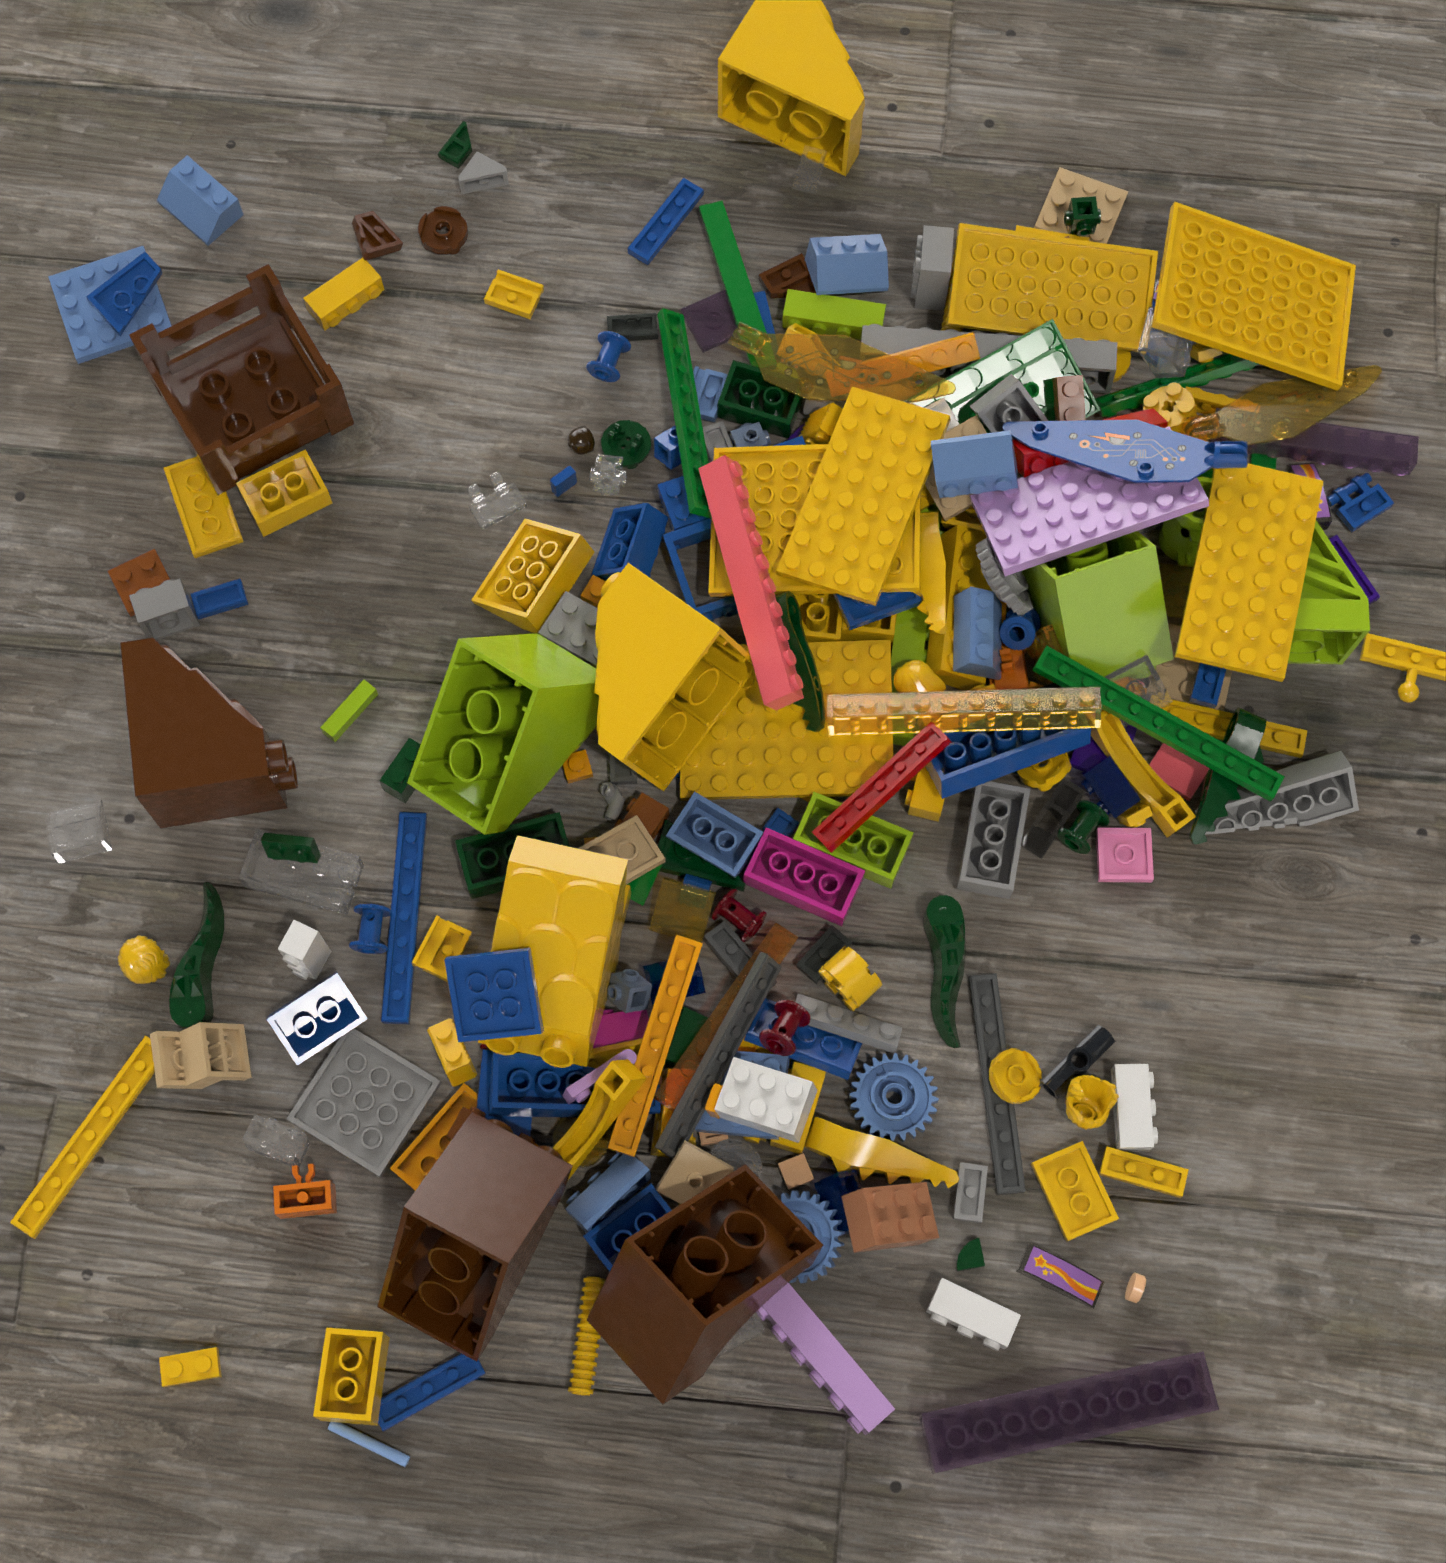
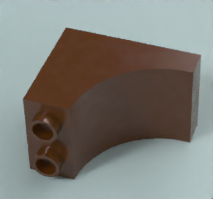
[587,1164,823,1405]

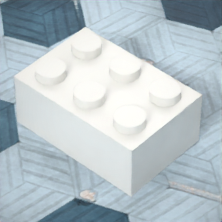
[714,1057,817,1143]

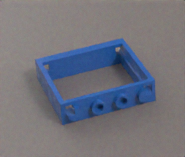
[663,519,776,622]

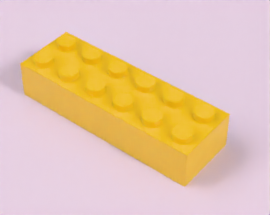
[926,525,992,692]

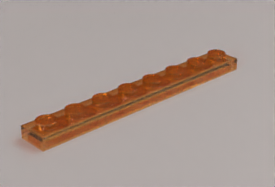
[654,923,798,1112]

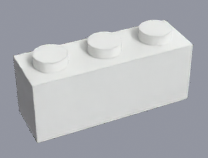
[278,920,332,980]
[1111,1064,1158,1152]
[926,1278,1021,1351]

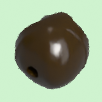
[568,426,595,455]

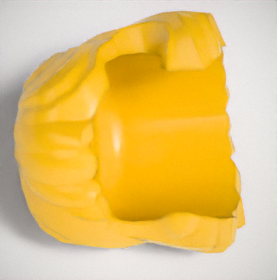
[894,660,946,712]
[118,935,170,984]
[1065,1075,1119,1130]

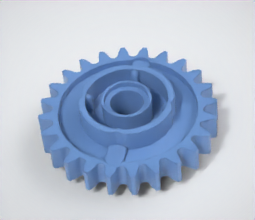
[849,1053,939,1143]
[781,1190,845,1283]

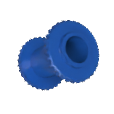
[586,331,631,382]
[999,608,1041,651]
[349,904,392,954]

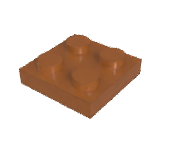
[108,549,170,617]

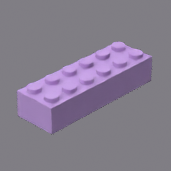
[756,1283,895,1435]

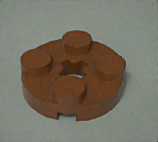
[418,206,468,255]

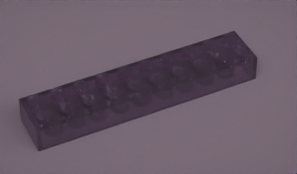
[919,1351,1219,1474]

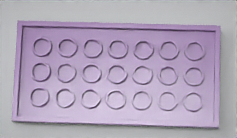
[970,426,1209,576]

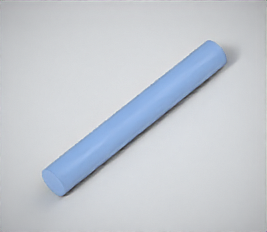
[328,1422,410,1467]

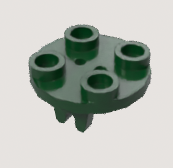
[601,420,651,469]

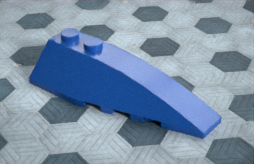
[489,1052,661,1117]

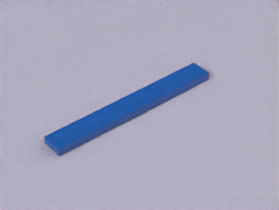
[381,812,427,1025]

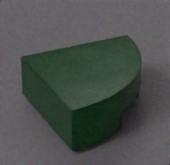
[956,1238,985,1272]

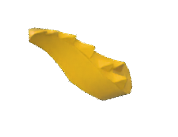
[914,511,946,634]
[804,1117,960,1188]

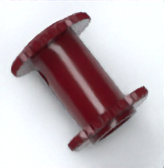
[712,889,767,943]
[759,1000,811,1056]

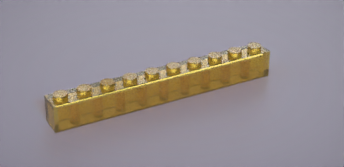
[827,687,1101,735]

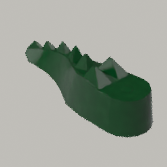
[775,591,825,732]
[1189,707,1266,845]
[169,882,224,1030]
[923,895,966,1048]

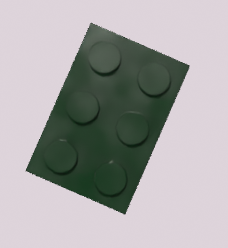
[717,360,805,438]

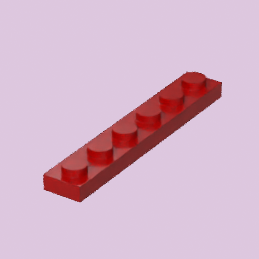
[812,721,951,853]

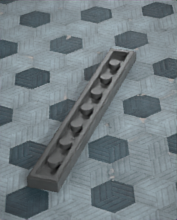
[655,952,782,1159]
[969,973,1026,1195]

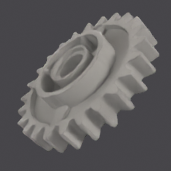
[975,538,1033,616]

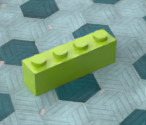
[782,289,886,340]

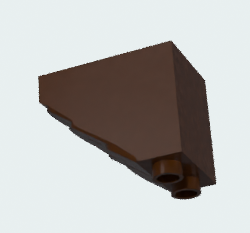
[120,638,298,828]
[377,1112,573,1362]

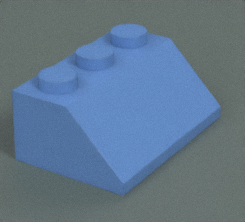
[157,155,244,246]
[805,234,889,295]
[931,430,1018,498]
[953,587,1002,680]
[666,792,764,878]
[565,1152,651,1234]

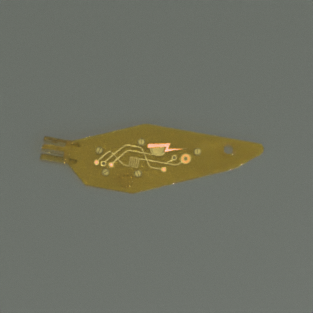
[728,322,956,402]
[1182,365,1382,445]

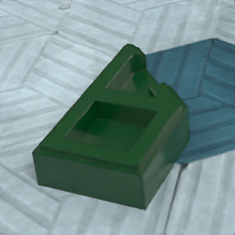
[438,121,472,169]

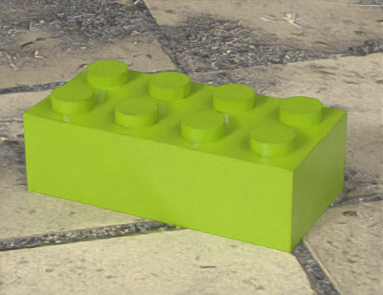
[793,792,914,889]

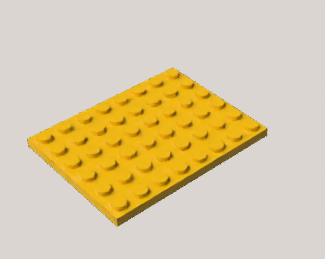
[1152,202,1356,391]
[708,444,921,597]
[680,640,893,801]

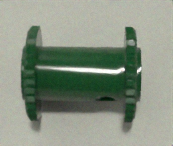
[1057,800,1110,854]

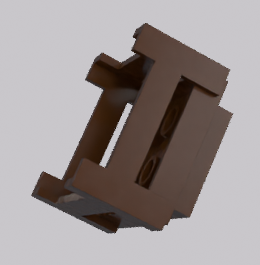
[129,264,354,495]

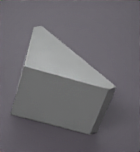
[458,152,509,194]

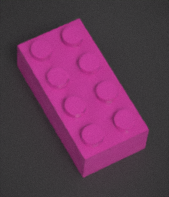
[743,827,865,927]

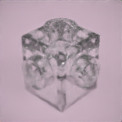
[589,454,627,496]

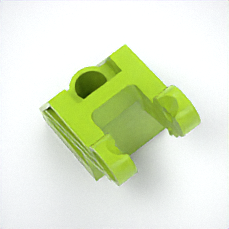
[1158,477,1370,665]

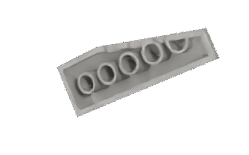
[1195,751,1359,835]

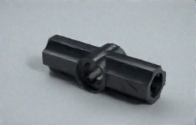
[1040,1024,1116,1100]

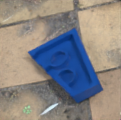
[86,252,162,336]

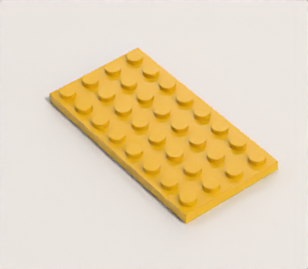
[946,223,1158,353]
[776,387,950,606]
[1175,463,1323,682]

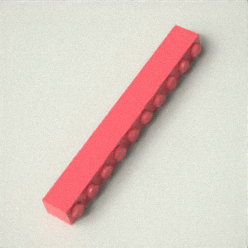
[698,455,804,710]

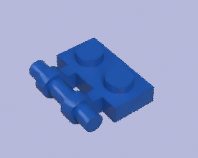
[1326,473,1394,533]

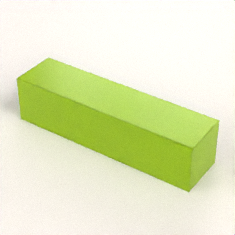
[320,679,378,742]

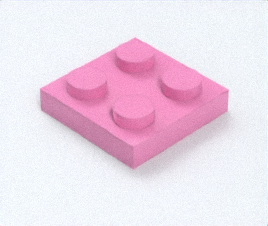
[1096,828,1154,883]

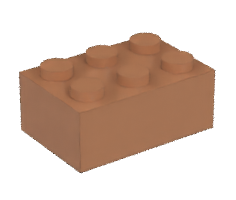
[842,1182,939,1253]

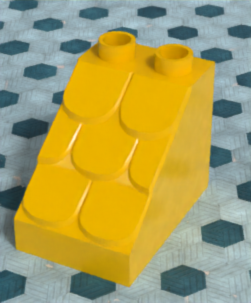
[718,0,865,177]
[594,563,754,791]
[478,835,628,1068]

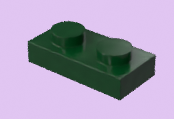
[260,832,321,863]

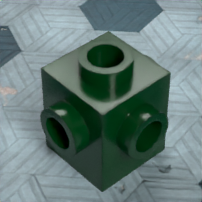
[1064,196,1101,237]

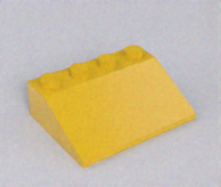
[471,519,595,633]

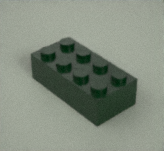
[455,812,569,899]

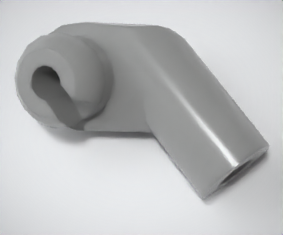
[600,782,624,823]

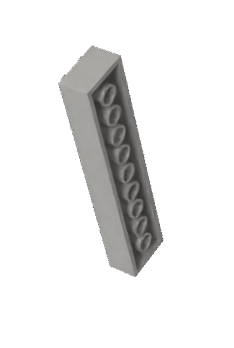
[860,324,1118,394]

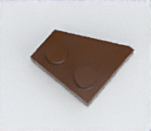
[352,211,403,261]
[759,253,816,298]

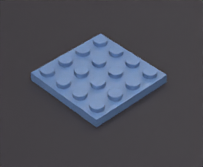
[48,246,172,364]

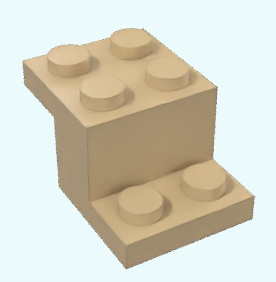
[150,1022,252,1089]

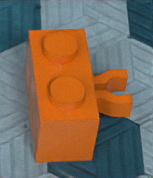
[989,642,1030,701]
[273,1164,337,1219]

